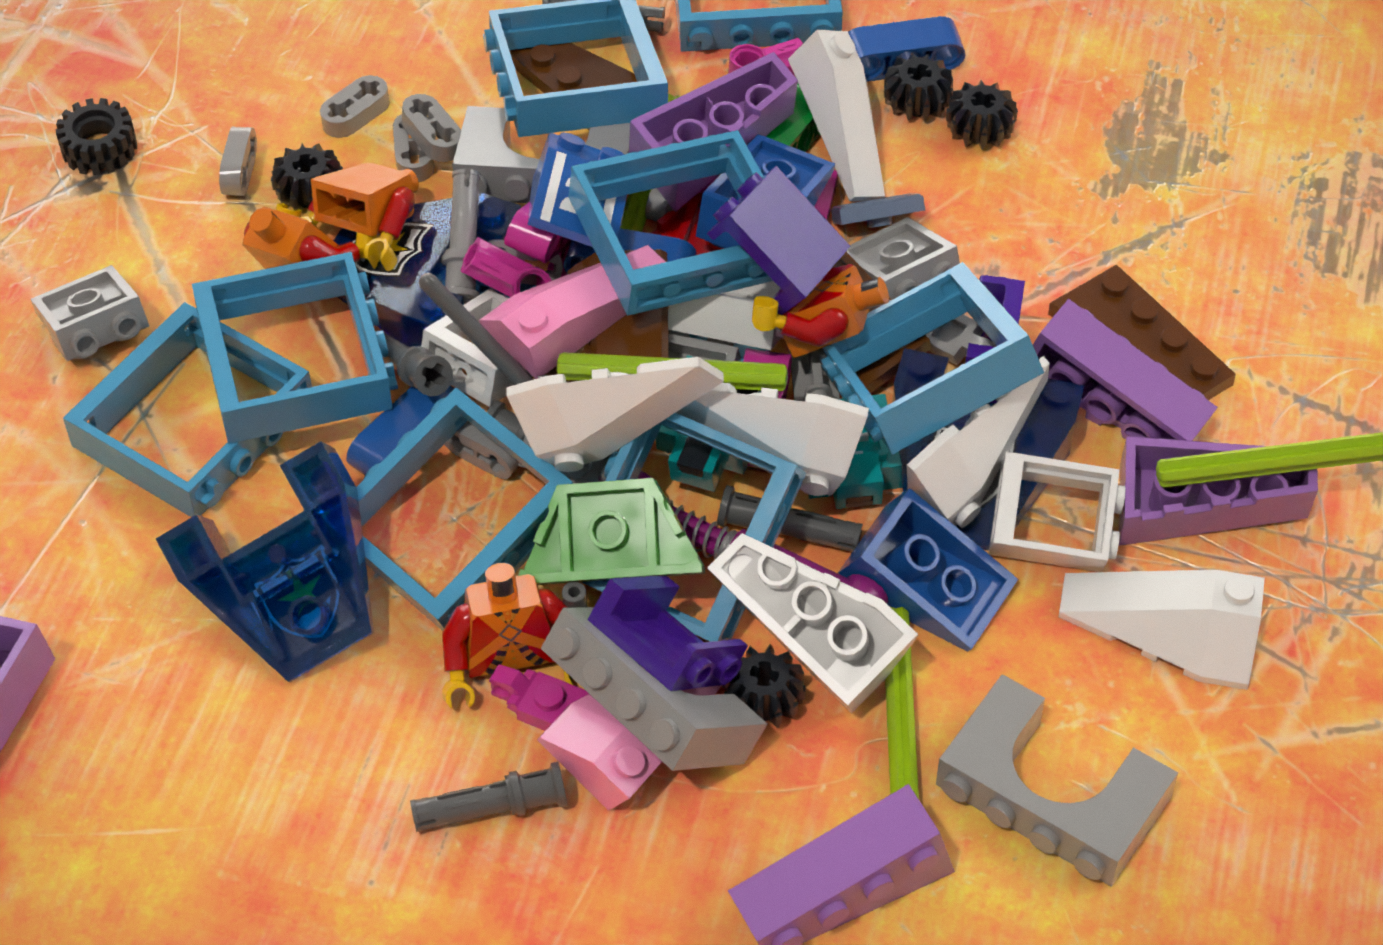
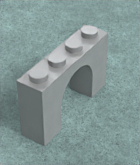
[452,106,630,209]
[541,607,767,771]
[936,674,1178,887]

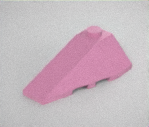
[479,245,666,379]
[537,667,722,811]

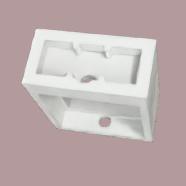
[668,281,784,350]
[421,288,532,407]
[988,452,1125,572]

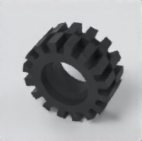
[55,98,137,176]

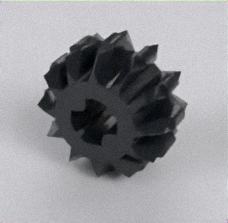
[884,53,953,122]
[946,80,1018,150]
[271,143,343,210]
[722,644,806,729]

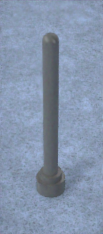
[419,273,534,385]

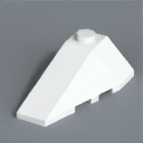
[788,30,885,201]
[507,357,724,472]
[907,357,1050,528]
[707,533,918,714]
[1058,570,1265,690]

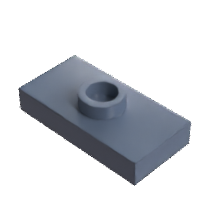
[831,193,925,228]

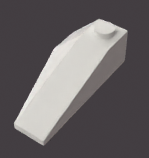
[676,383,869,496]

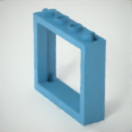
[483,0,668,137]
[675,0,843,52]
[568,130,773,316]
[192,252,398,444]
[821,262,1044,455]
[63,302,312,520]
[324,388,573,631]
[582,413,807,642]

